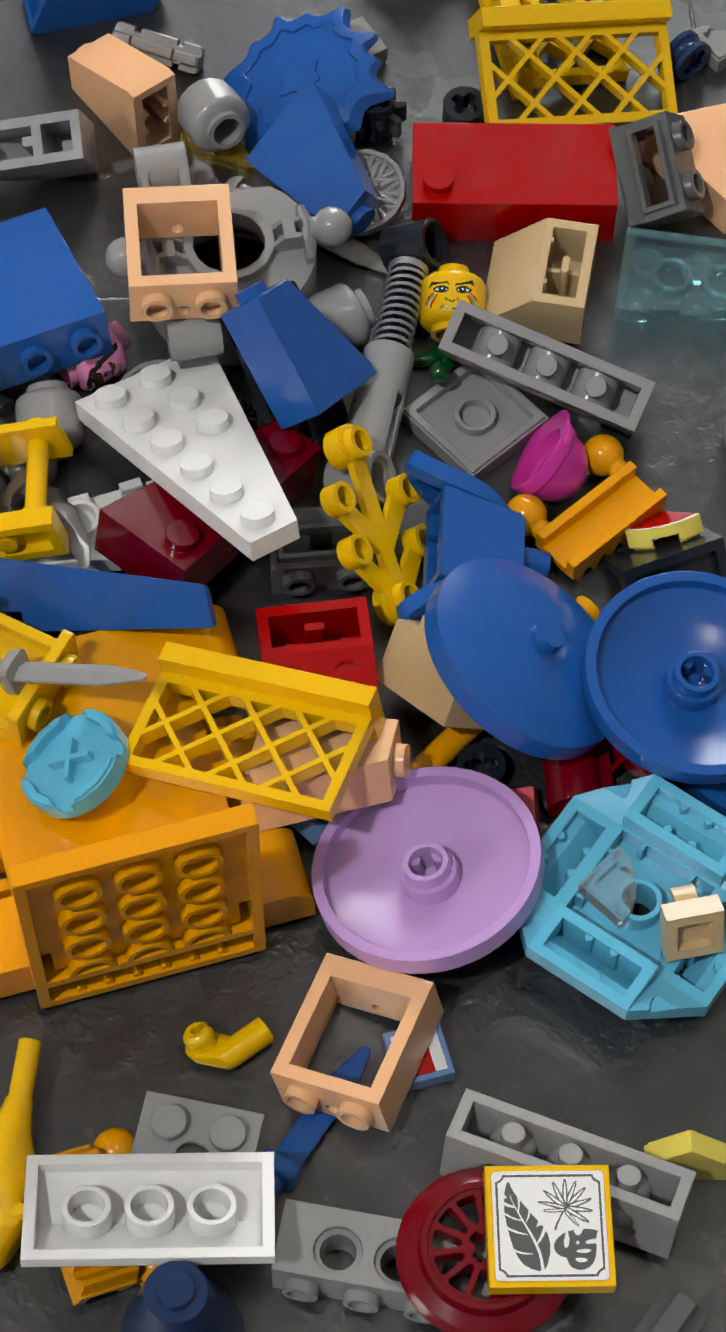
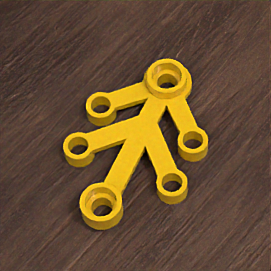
[320,424,426,626]

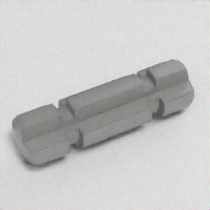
[112,21,205,75]

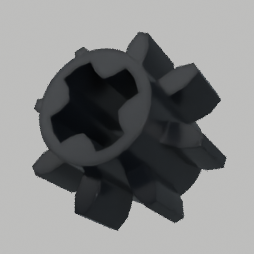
[356,87,407,146]

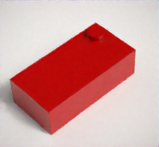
[412,122,618,242]

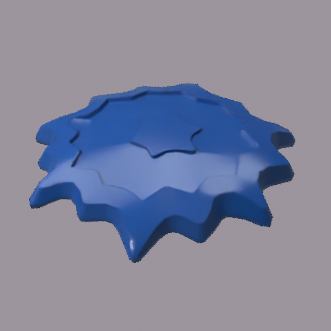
[223,7,395,155]

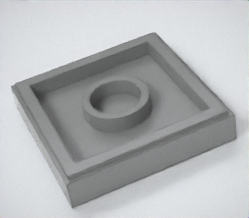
[401,364,549,480]

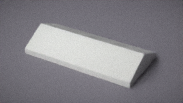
[20,1152,275,1267]

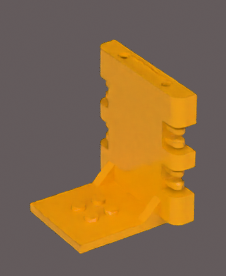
[0,605,315,1010]

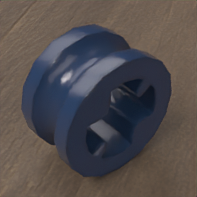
[669,29,711,80]

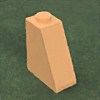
[68,33,180,155]
[640,103,726,234]
[241,718,411,832]

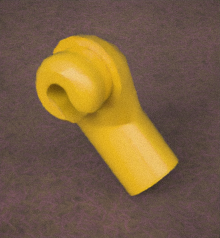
[183,1017,274,1070]

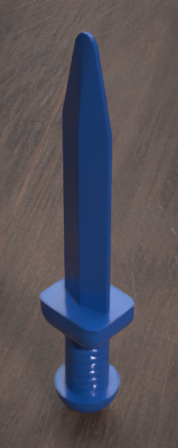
[265,1046,370,1197]

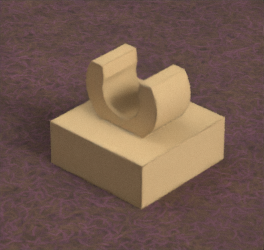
[660,884,725,962]

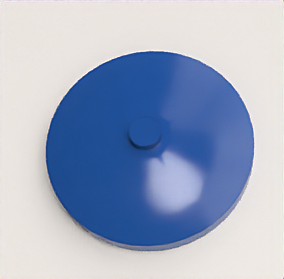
[424,558,606,760]
[581,571,726,785]

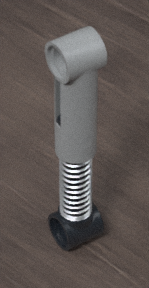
[323,217,449,504]

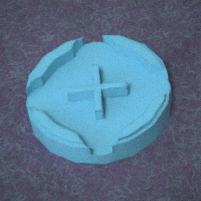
[21,709,129,819]

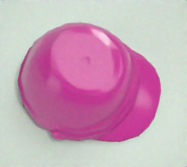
[511,410,588,502]

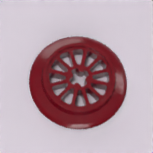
[395,1167,567,1332]

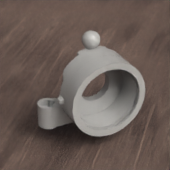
[105,141,352,365]

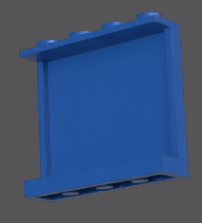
[0,207,113,391]

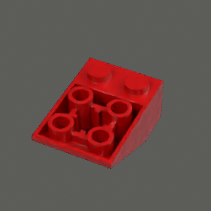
[256,596,379,693]

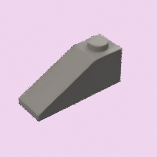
[0,109,99,181]

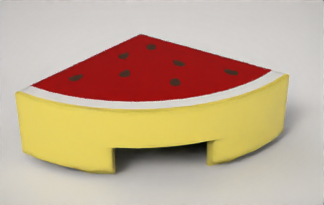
[625,511,704,550]

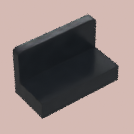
[603,527,726,590]

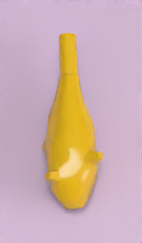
[0,1038,42,1270]

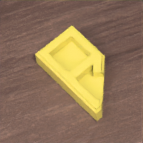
[644,1130,726,1180]

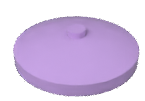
[311,766,545,974]

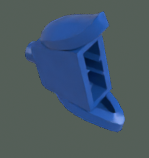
[396,449,551,621]

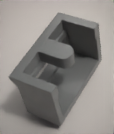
[608,111,705,231]
[268,504,378,596]

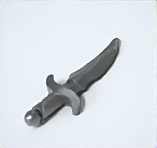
[0,459,91,569]

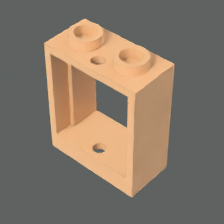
[122,184,238,322]
[270,953,444,1133]

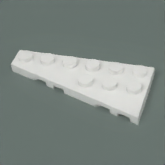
[75,355,300,561]

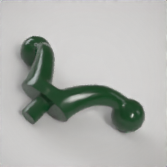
[407,345,458,383]

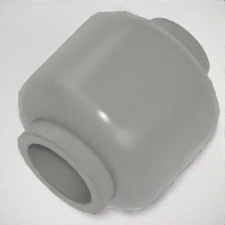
[177,77,250,153]
[307,283,376,349]
[15,380,87,462]

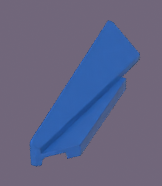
[0,558,217,632]

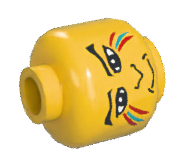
[418,263,487,342]

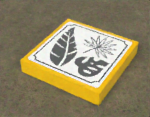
[483,1165,617,1295]

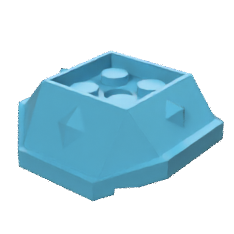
[519,774,726,1020]

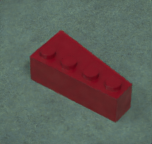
[94,420,321,585]

